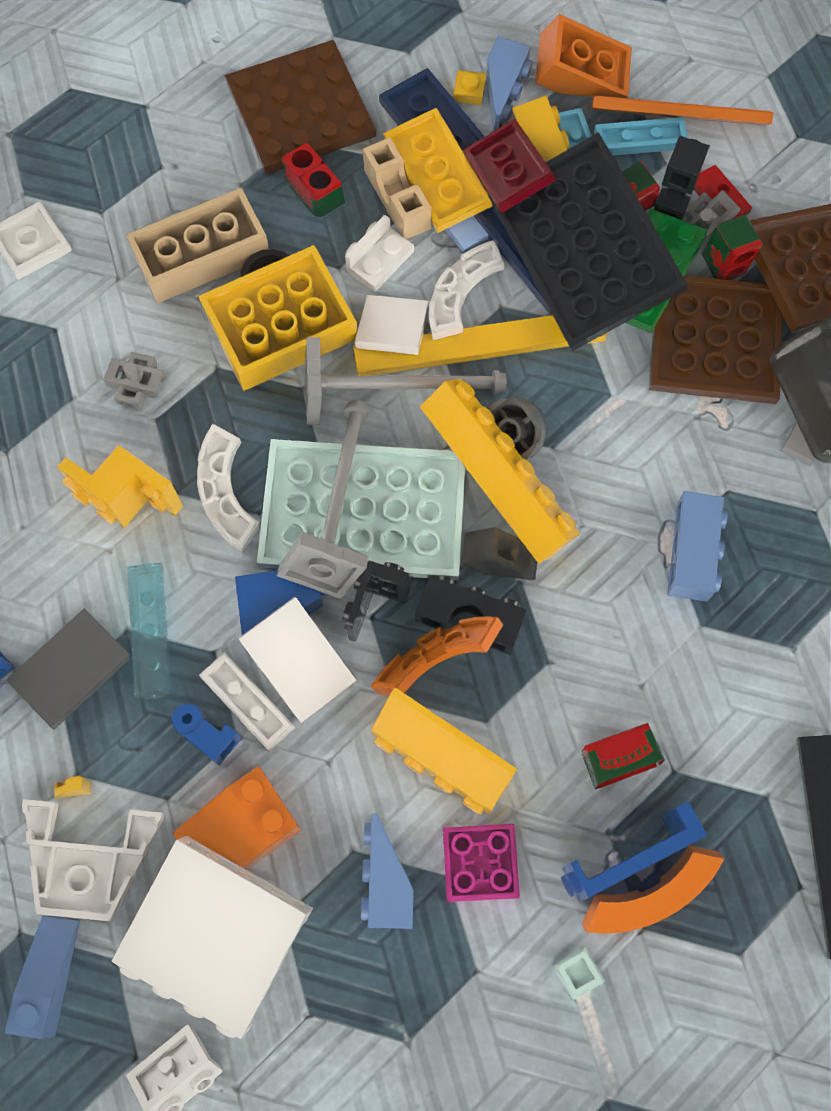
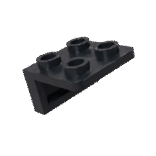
[342,560,409,642]

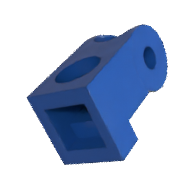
[172,703,242,766]

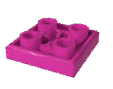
[443,824,520,902]

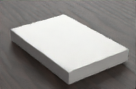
[238,597,357,723]

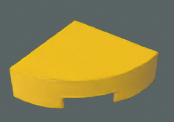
[54,776,91,799]

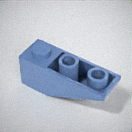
[486,36,533,131]
[361,814,414,930]

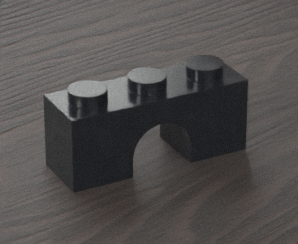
[653,135,710,220]
[415,575,527,656]

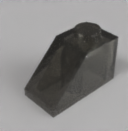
[461,527,537,581]

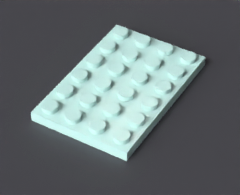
[257,439,465,580]

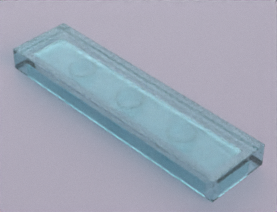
[127,562,172,700]

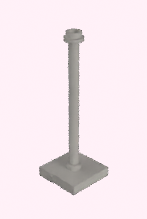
[305,337,507,425]
[277,400,369,599]

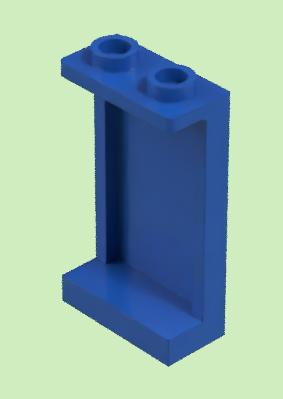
[561,801,707,901]

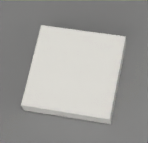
[0,201,72,280]
[355,295,429,355]

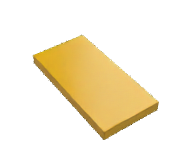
[383,108,492,233]

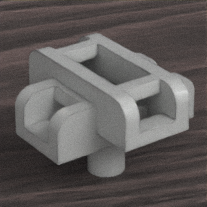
[687,190,740,247]
[103,352,165,409]

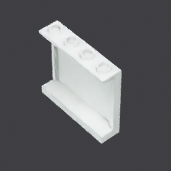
[111,836,313,1039]

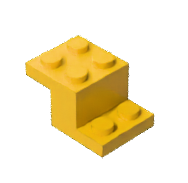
[57,445,183,528]

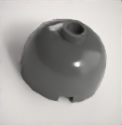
[487,397,547,460]

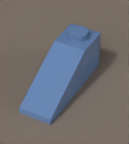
[4,915,80,1039]

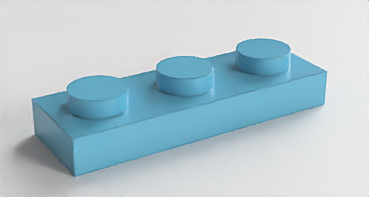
[594,117,688,156]

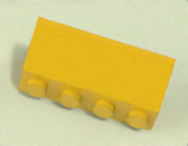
[371,688,517,815]

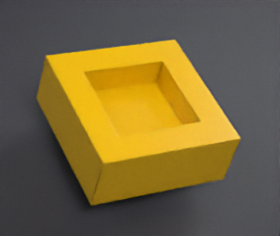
[453,70,486,105]

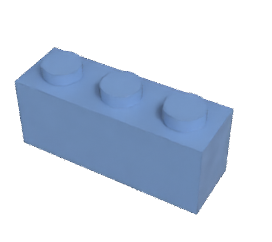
[667,491,728,602]

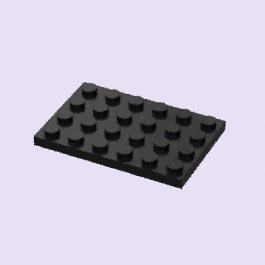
[488,132,688,351]

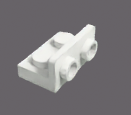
[345,215,414,293]
[126,1024,222,1111]

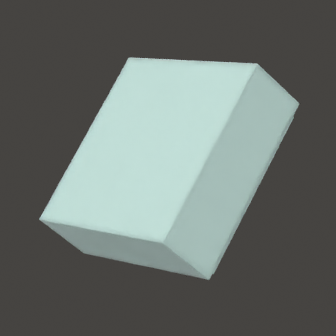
[553,947,605,1000]

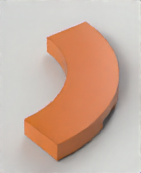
[371,616,503,696]
[582,845,724,934]

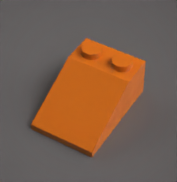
[535,14,632,98]
[173,766,302,869]

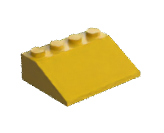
[198,245,357,391]

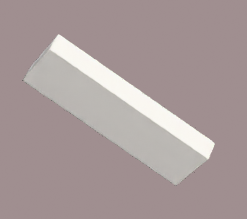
[199,652,295,751]

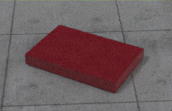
[462,118,556,213]

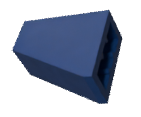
[235,570,328,635]

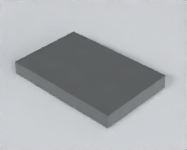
[6,608,132,730]

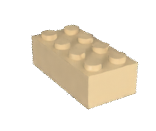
[126,187,269,304]

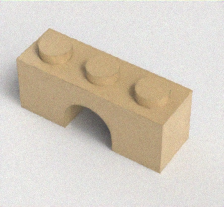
[363,137,431,239]

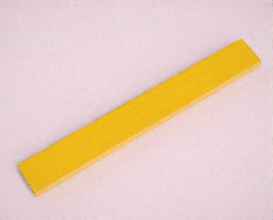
[353,315,607,376]

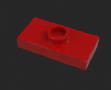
[694,165,752,220]

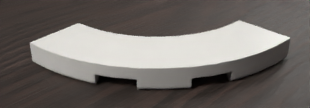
[429,241,504,340]
[197,424,260,553]

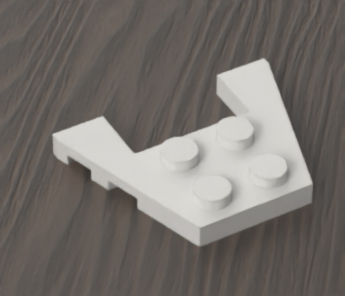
[22,799,164,922]

